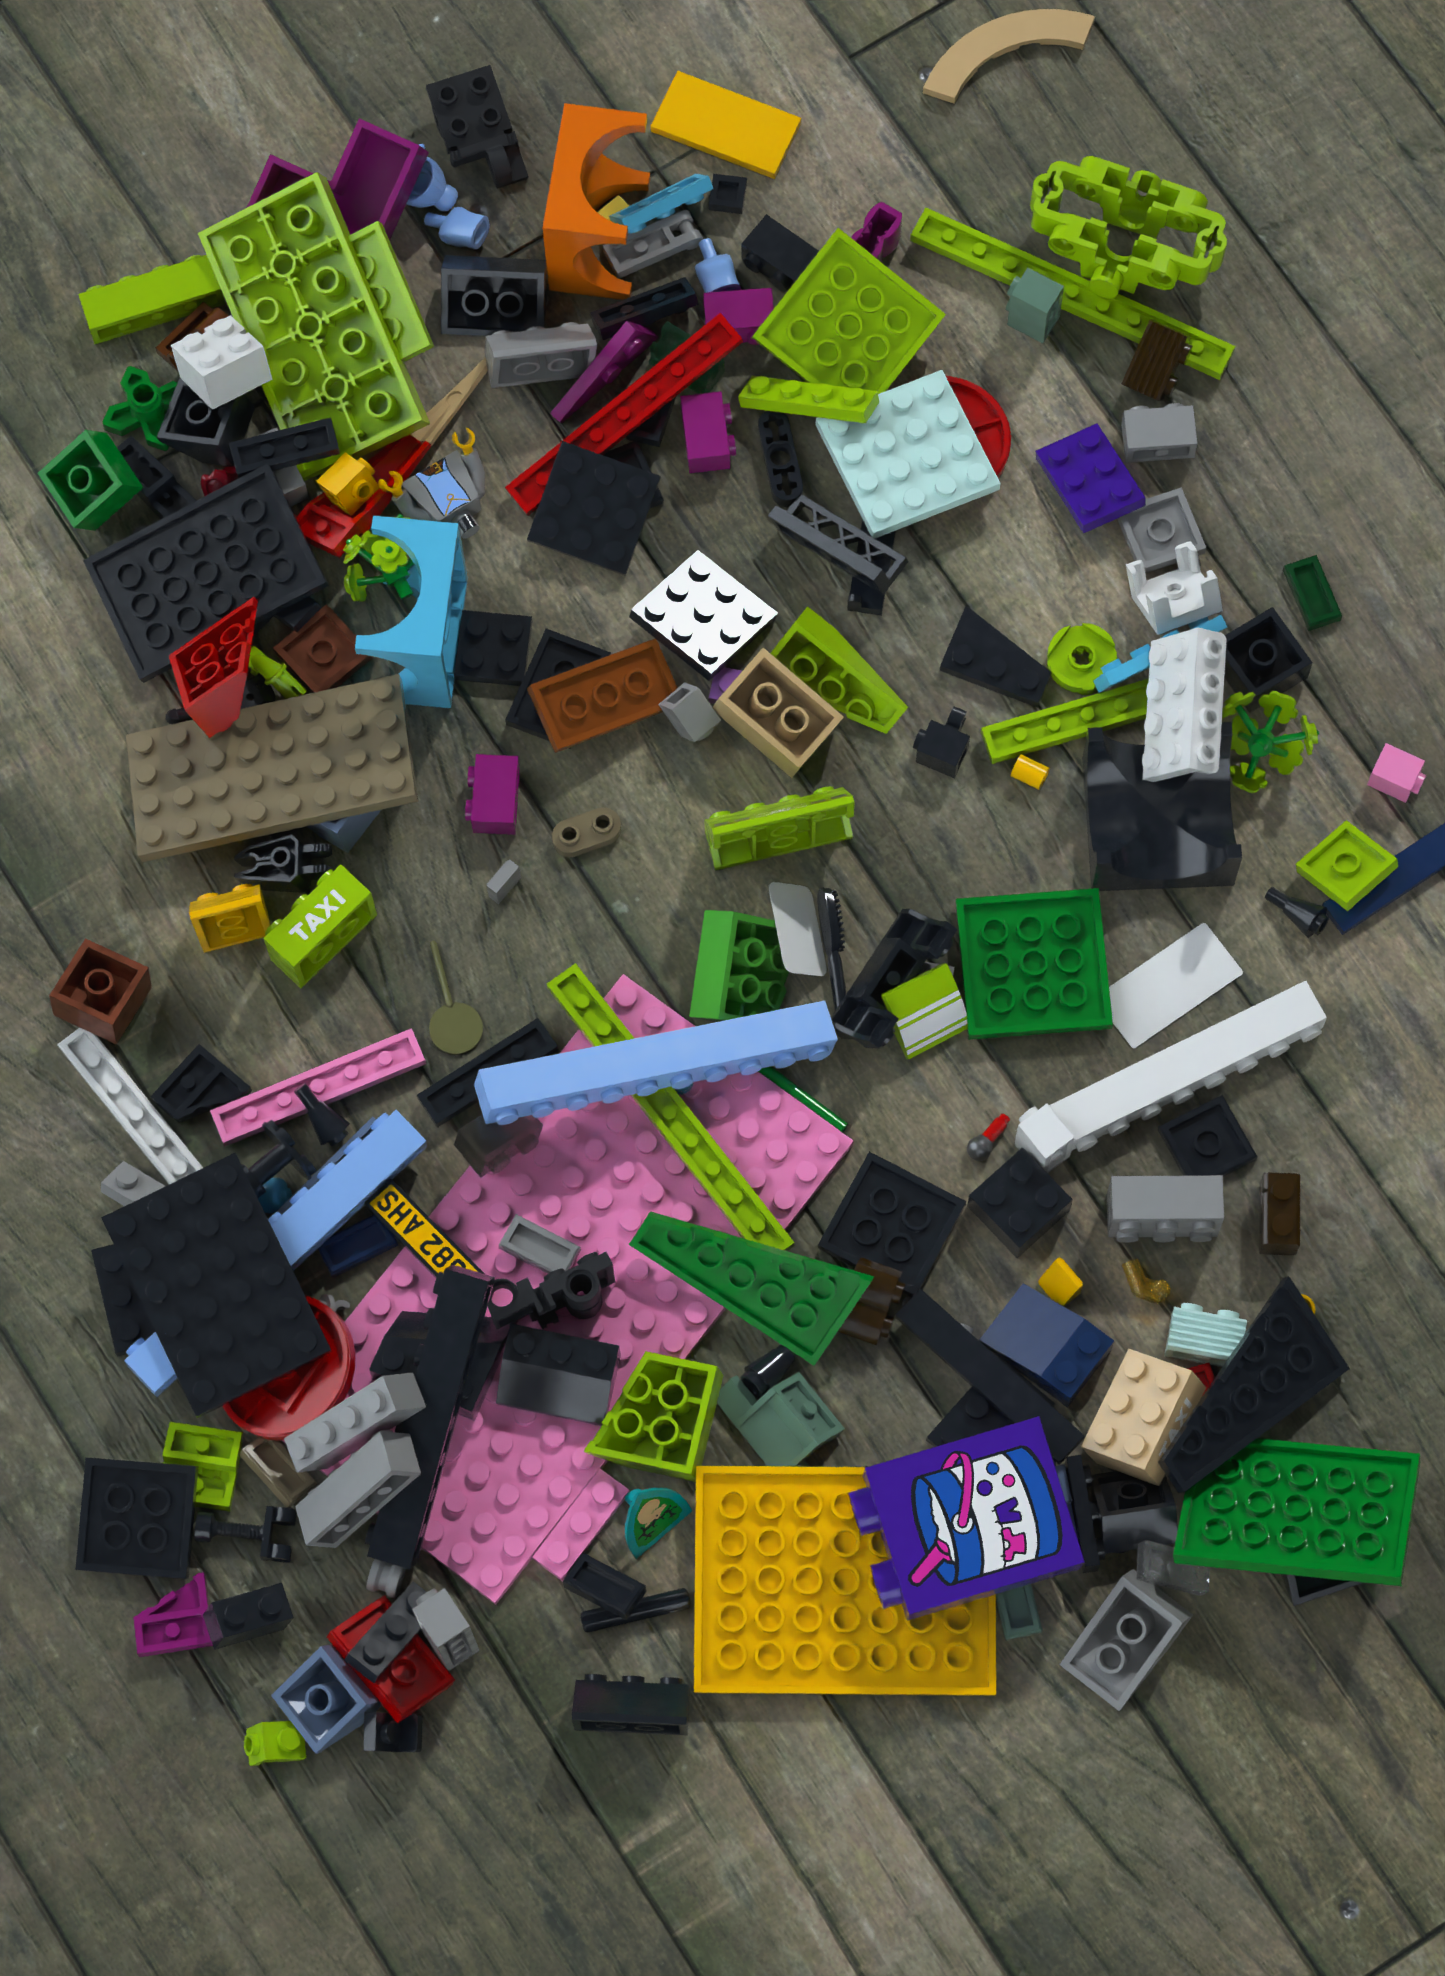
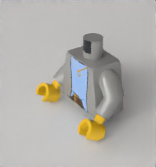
[378,427,485,539]

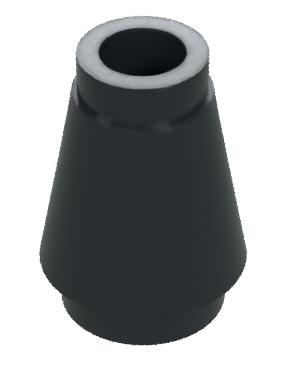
[741,1345,795,1398]

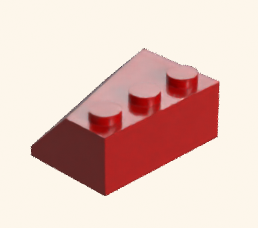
[169,597,258,738]

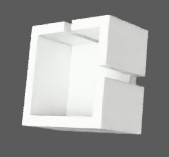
[171,315,272,410]

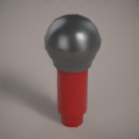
[967,1113,1010,1161]

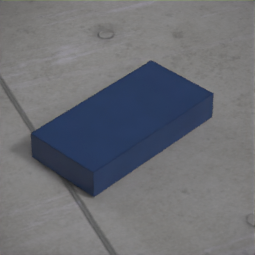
[318,1215,398,1278]

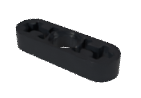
[758,411,803,507]

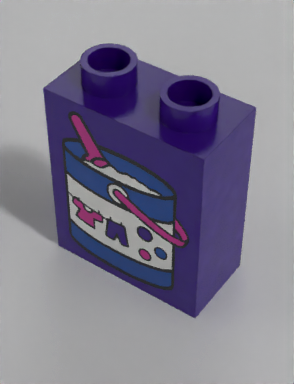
[848,1416,1085,1621]

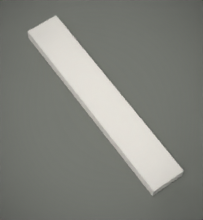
[57,1028,203,1184]

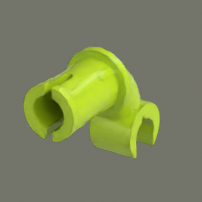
[248,646,307,699]

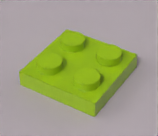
[1295,820,1398,911]

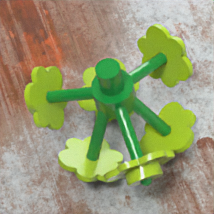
[343,514,414,602]
[1222,691,1319,793]

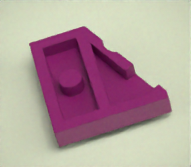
[133,1572,213,1657]

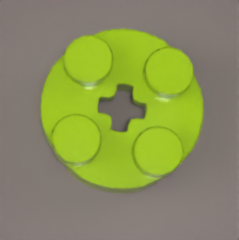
[1047,623,1117,696]

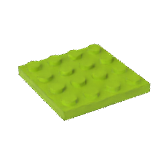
[751,228,946,394]

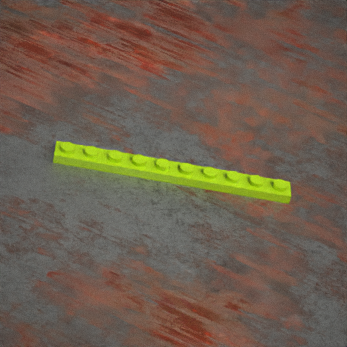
[910,207,1235,380]
[547,963,795,1251]

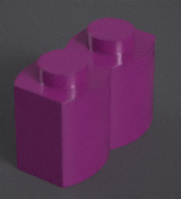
[851,202,902,262]

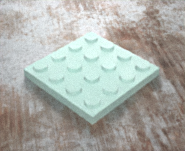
[815,370,1001,538]

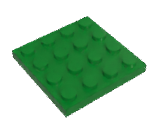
[955,888,1113,1040]

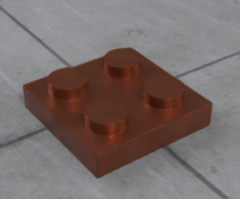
[273,604,373,693]

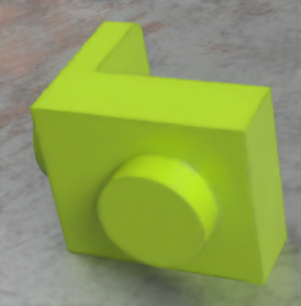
[244,1721,306,1766]

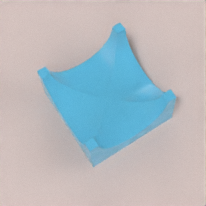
[355,516,468,708]

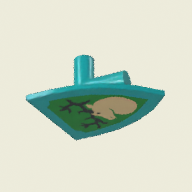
[625,1488,692,1559]

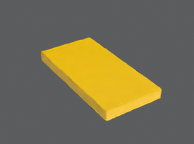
[650,71,801,179]

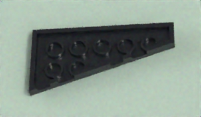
[1158,1276,1350,1493]

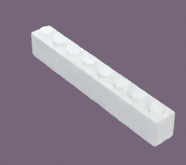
[1049,981,1327,1152]

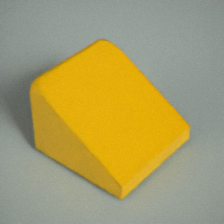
[1038,1257,1083,1306]

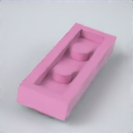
[532,1468,630,1581]

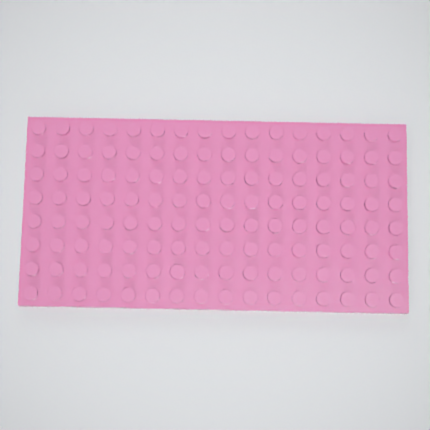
[280,974,854,1605]

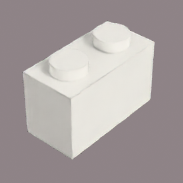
[1015,1104,1074,1173]

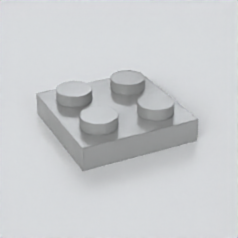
[1117,487,1206,573]

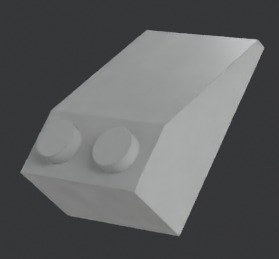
[1059,1569,1193,1711]

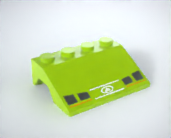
[704,786,855,870]

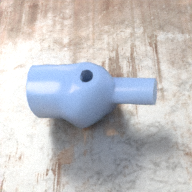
[424,207,490,249]
[695,238,741,293]

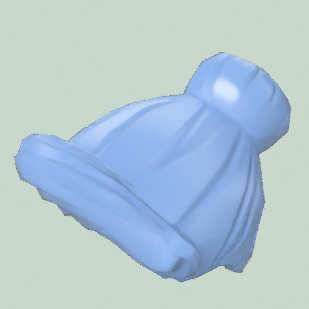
[406,143,458,211]

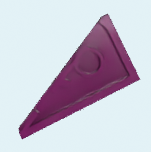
[550,321,659,423]

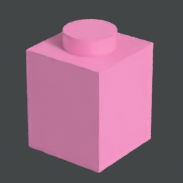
[1367,743,1426,803]

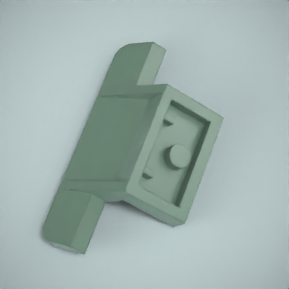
[717,1372,845,1467]

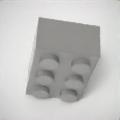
[1106,1175,1224,1243]

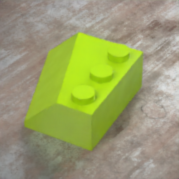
[584,1351,724,1482]

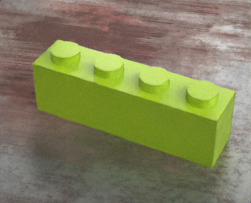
[78,255,225,344]

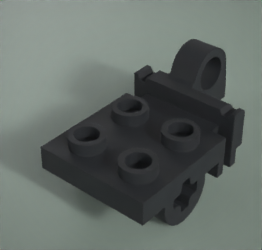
[426,65,529,189]
[488,1252,615,1330]

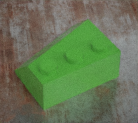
[689,910,789,1022]

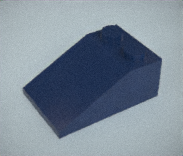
[979,1283,1114,1408]

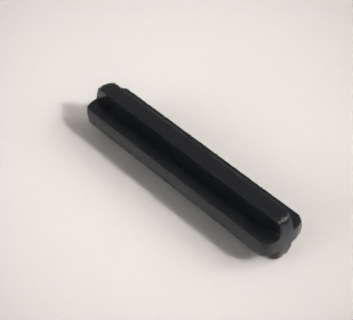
[580,1588,691,1633]

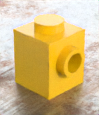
[316,452,380,516]

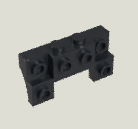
[831,909,957,1049]

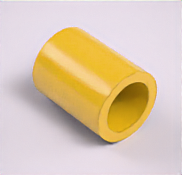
[1010,754,1050,790]

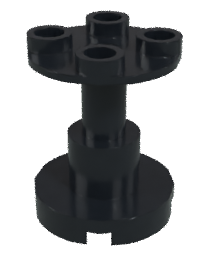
[242,1120,317,1198]

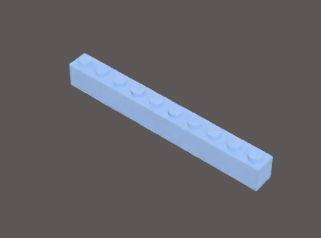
[474,1001,838,1125]
[124,1110,427,1397]

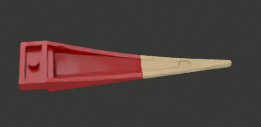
[296,358,488,558]

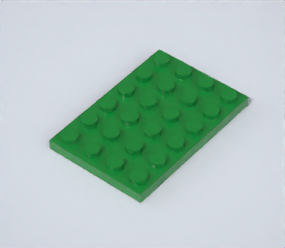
[1173,1438,1421,1586]

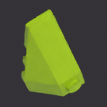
[770,606,908,734]

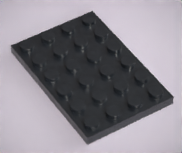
[83,463,329,683]
[101,1153,332,1418]

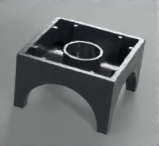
[1082,722,1242,891]

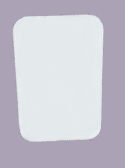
[769,882,827,976]

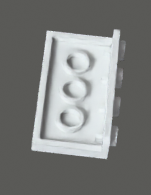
[1142,628,1227,782]

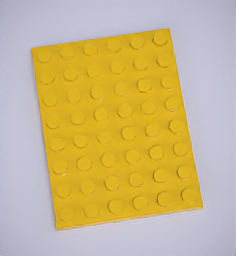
[694,1466,996,1696]

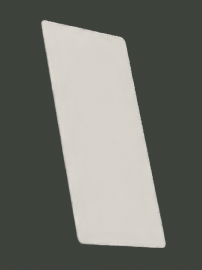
[1109,923,1243,1048]

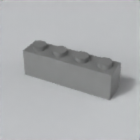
[284,1373,426,1473]
[295,1430,421,1548]
[412,1588,480,1671]

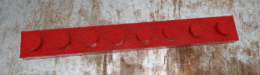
[505,312,743,516]

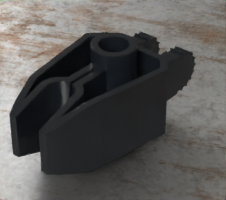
[234,835,332,893]

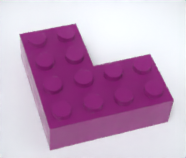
[246,118,429,241]

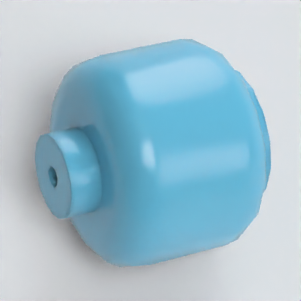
[258,1177,292,1213]

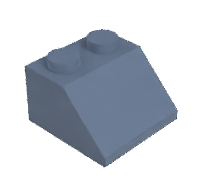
[271,1644,382,1754]

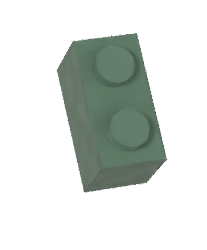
[1005,267,1064,343]

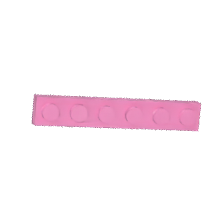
[210,1028,426,1146]

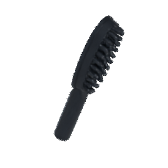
[817,887,847,1011]

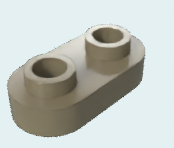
[552,807,621,857]

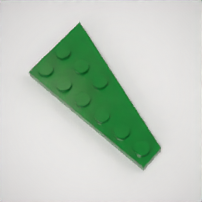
[629,1211,874,1366]

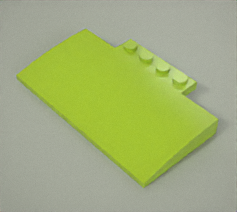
[198,172,434,481]

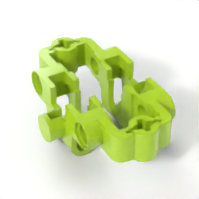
[1030,156,1227,298]

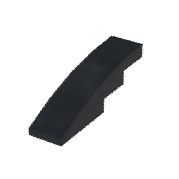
[117,436,197,519]

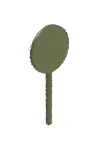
[429,940,483,1055]

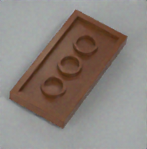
[527,639,678,753]

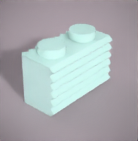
[1164,1303,1247,1367]

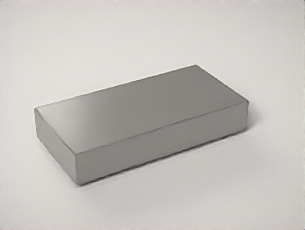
[498,1214,581,1274]

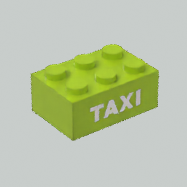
[263,864,377,988]

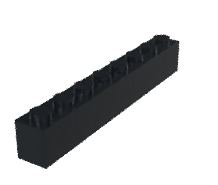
[365,1265,495,1569]

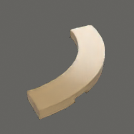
[923,9,1095,104]

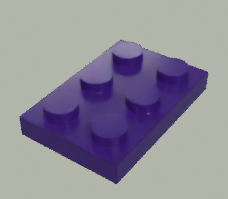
[1035,423,1146,534]

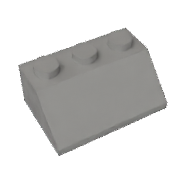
[484,322,597,388]

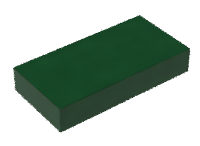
[1283,555,1342,631]

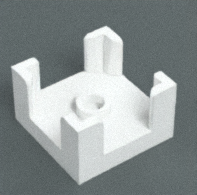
[1126,541,1223,635]

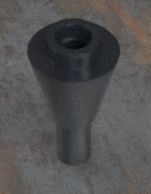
[1265,887,1329,938]
[294,1083,350,1146]

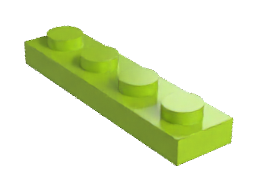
[738,375,879,423]

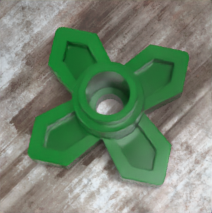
[102,366,178,451]

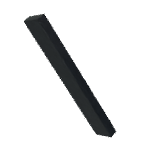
[895,1289,1084,1465]

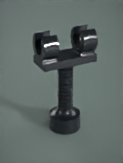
[195,1506,297,1563]

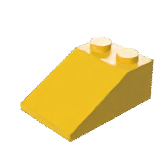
[189,884,271,953]

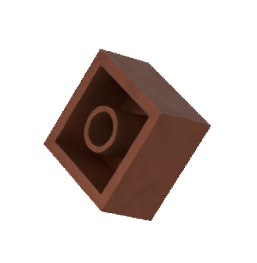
[49,938,152,1044]

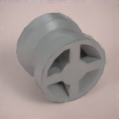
[366,1559,406,1598]

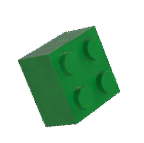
[38,430,144,531]

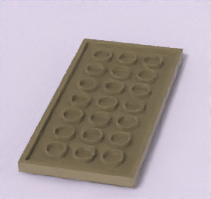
[126,674,419,862]

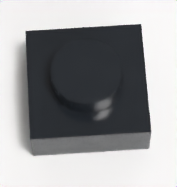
[709,174,747,214]

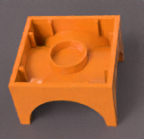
[542,103,651,300]

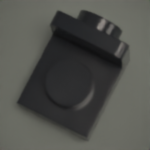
[363,1712,423,1752]

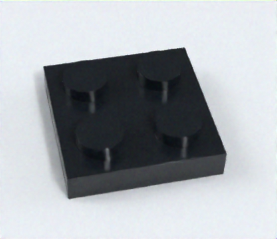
[454,610,533,686]

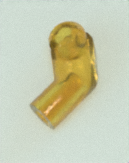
[1122,1259,1171,1304]

